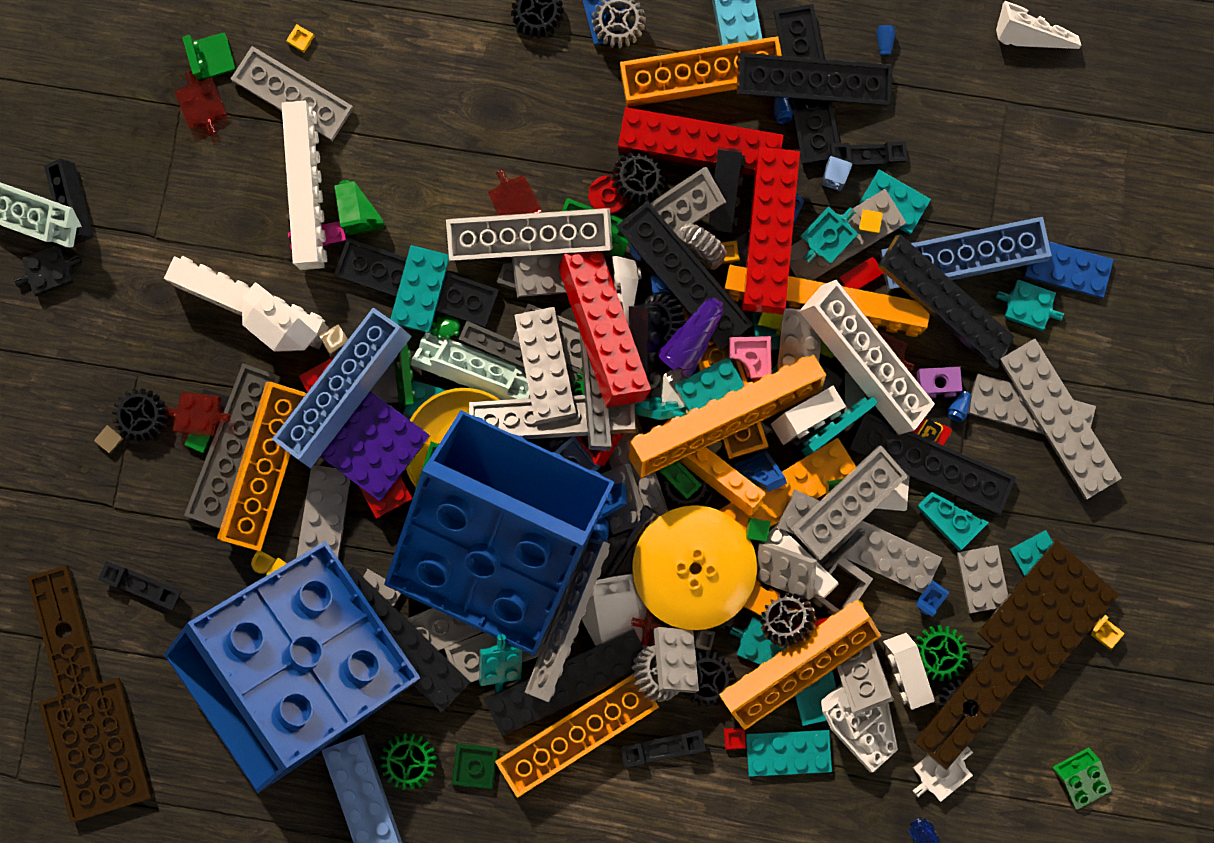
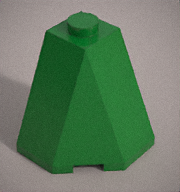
[335,180,386,236]

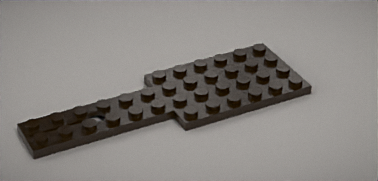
[913,540,1120,770]
[27,565,153,823]

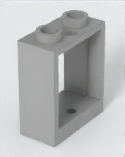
[811,556,873,616]

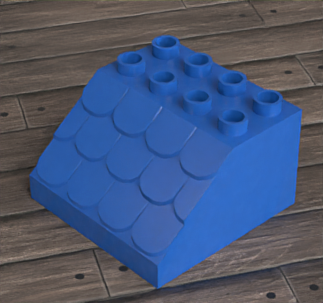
[384,410,614,656]
[164,541,420,793]

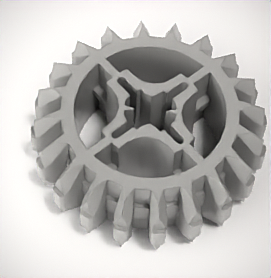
[592,0,646,48]
[676,223,727,270]
[631,645,679,702]

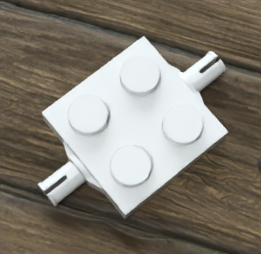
[913,745,973,802]

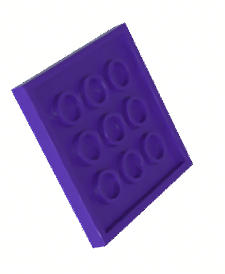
[320,391,430,502]

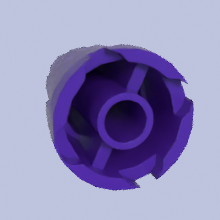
[658,297,724,377]

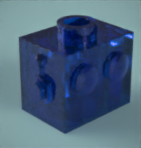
[908,817,941,843]

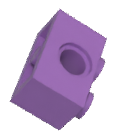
[916,367,962,399]

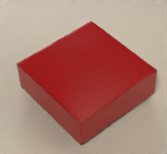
[724,727,746,750]

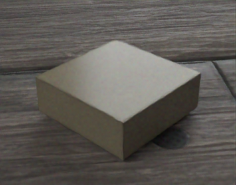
[94,425,124,454]

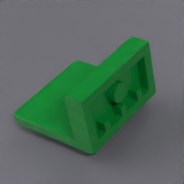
[182,33,236,81]
[1053,747,1112,810]

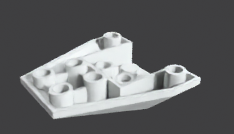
[582,574,652,648]
[821,683,898,772]

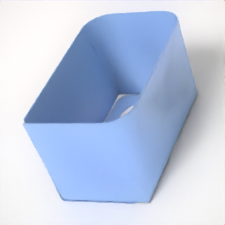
[821,156,852,191]

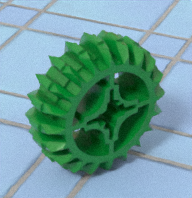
[916,625,969,681]
[381,733,437,790]

